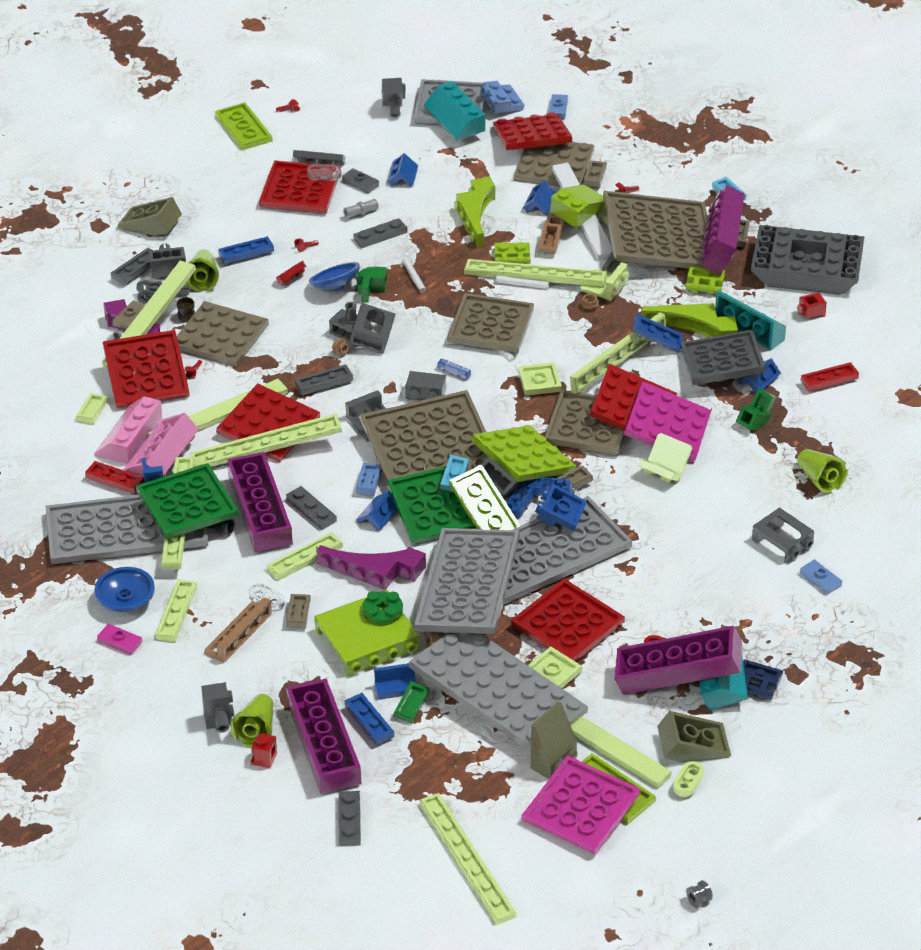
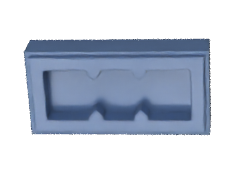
[549,94,568,119]
[356,463,382,495]
[800,559,842,594]

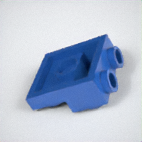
[535,484,587,531]

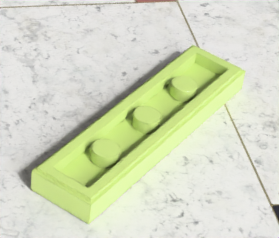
[267,532,343,581]
[155,579,197,643]

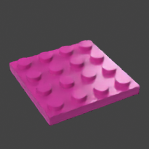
[624,381,711,464]
[521,755,641,855]

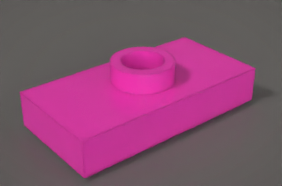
[97,624,142,655]

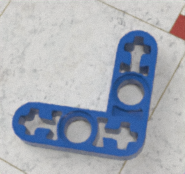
[506,477,573,518]

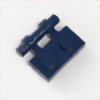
[743,659,783,699]

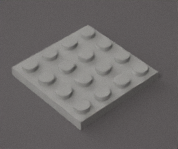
[414,79,485,125]

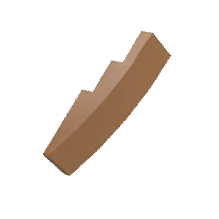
[539,212,566,253]

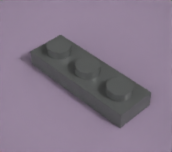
[293,150,346,166]
[353,218,408,249]
[110,248,152,285]
[295,364,353,395]
[286,486,337,530]
[338,791,361,846]

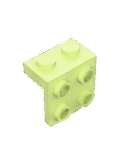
[581,262,629,301]
[638,433,692,483]

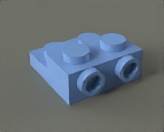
[480,81,525,113]

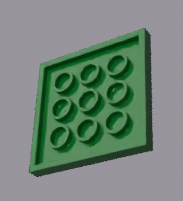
[136,463,239,540]
[387,466,477,545]

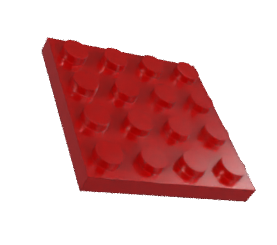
[492,112,573,151]
[259,160,341,213]
[102,330,190,408]
[589,364,678,431]
[216,383,320,463]
[511,578,625,662]

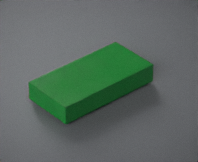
[393,681,430,724]

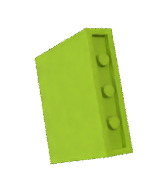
[314,590,420,677]

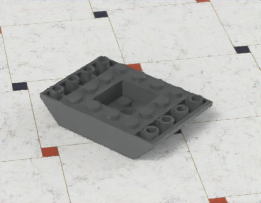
[751,225,865,295]

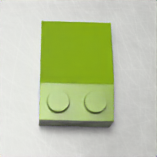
[550,184,605,228]

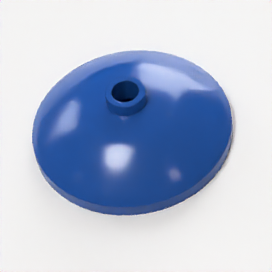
[309,262,360,291]
[94,567,155,612]

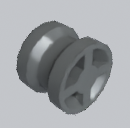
[686,880,713,908]

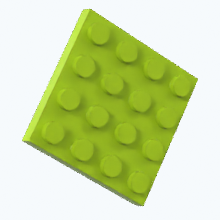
[471,425,576,482]

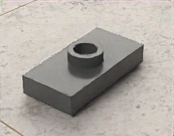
[342,168,379,193]

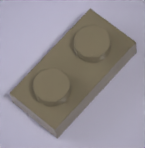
[583,160,607,188]
[737,220,750,247]

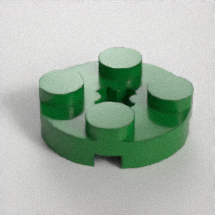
[362,591,403,626]

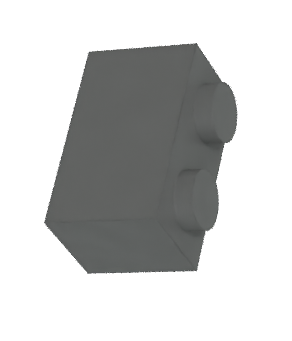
[405,371,446,401]

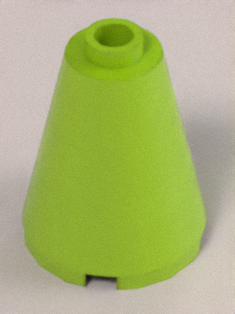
[186,249,219,292]
[797,449,848,493]
[231,694,274,747]

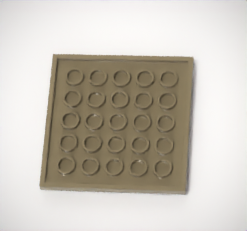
[603,191,708,269]
[360,390,488,482]

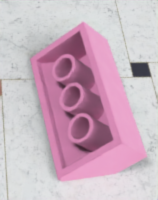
[95,396,163,464]
[123,413,199,477]

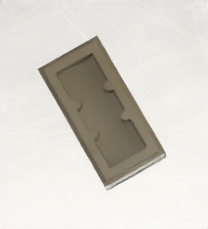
[113,300,145,330]
[557,465,593,491]
[286,594,311,628]

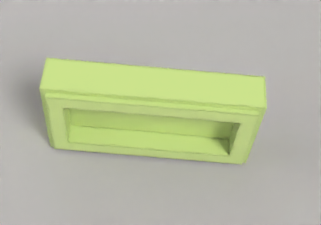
[76,393,108,425]

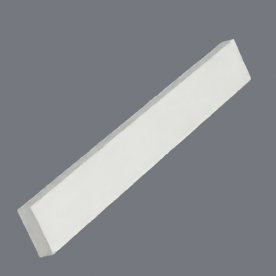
[552,163,612,260]

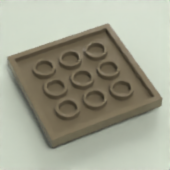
[514,142,595,187]
[447,293,534,353]
[177,301,269,367]
[545,389,625,456]

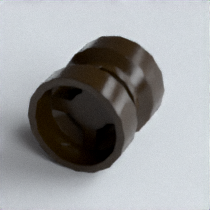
[176,297,195,322]

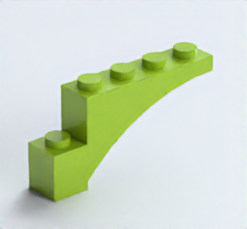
[454,176,495,248]
[642,303,738,337]

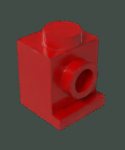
[797,292,827,319]
[250,733,277,769]

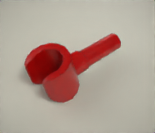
[276,99,300,112]
[614,182,639,193]
[294,238,319,252]
[185,360,202,378]

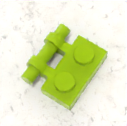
[494,242,531,264]
[685,267,725,295]

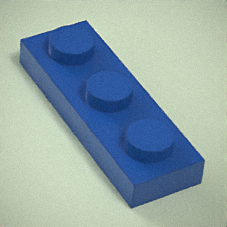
[218,236,274,264]
[633,314,683,352]
[344,693,394,745]

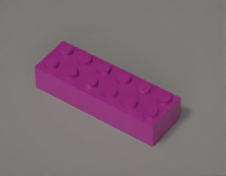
[700,185,744,275]
[227,452,293,552]
[614,625,742,695]
[286,678,362,794]

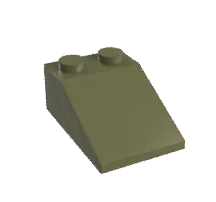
[117,197,182,236]
[531,701,578,779]
[657,710,731,762]

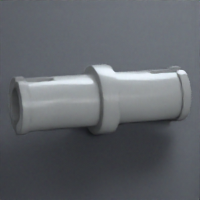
[343,199,379,218]

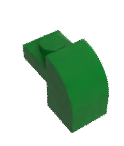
[356,266,387,302]
[735,388,776,430]

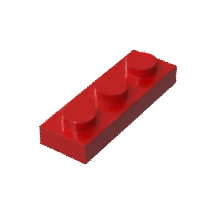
[800,362,859,392]
[85,461,144,494]

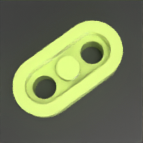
[673,761,704,797]

